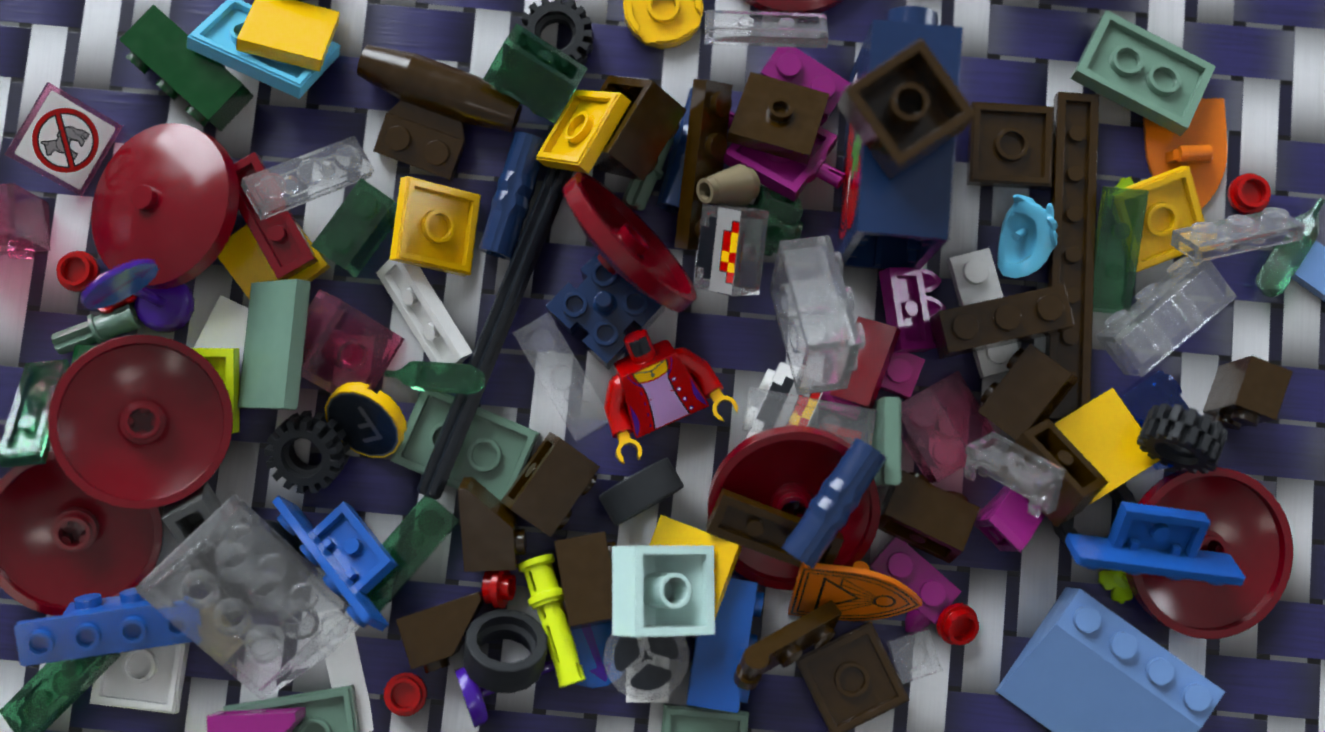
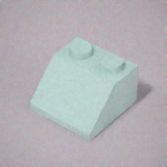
[612,546,715,637]

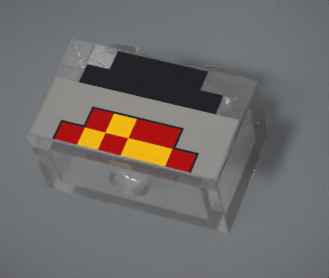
[694,203,769,296]

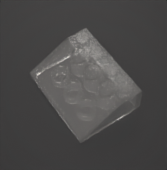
[135,493,360,701]

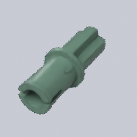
[622,137,674,211]
[51,303,141,354]

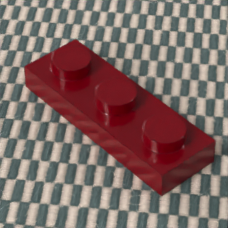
[234,152,318,280]

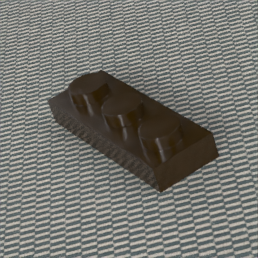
[706,488,844,567]

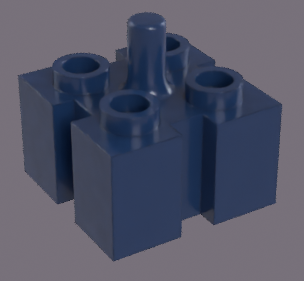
[545,252,665,370]

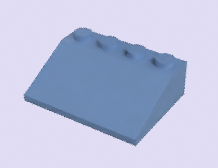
[995,587,1225,732]

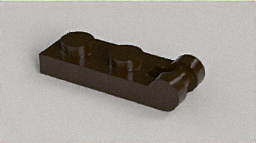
[733,600,842,691]

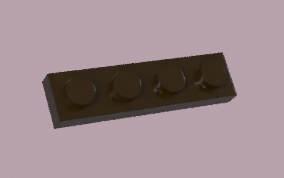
[674,79,733,250]

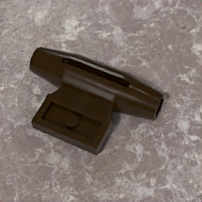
[357,45,523,181]

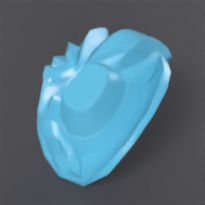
[998,194,1059,279]

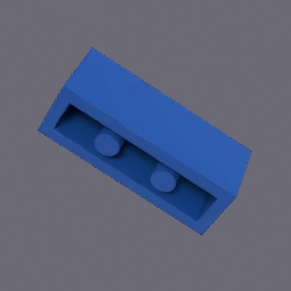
[686,578,764,713]

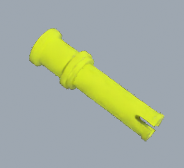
[517,554,586,688]

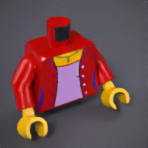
[604,329,738,465]

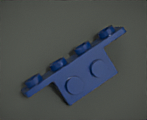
[272,495,398,631]
[1065,501,1246,586]
[14,587,204,666]

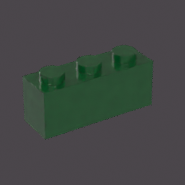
[119,4,254,131]

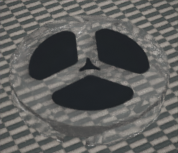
[603,632,690,701]

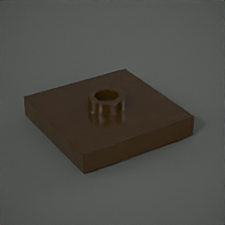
[727,72,829,165]
[966,102,1054,190]
[795,621,910,732]

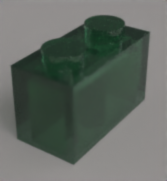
[483,23,588,124]
[311,178,397,279]

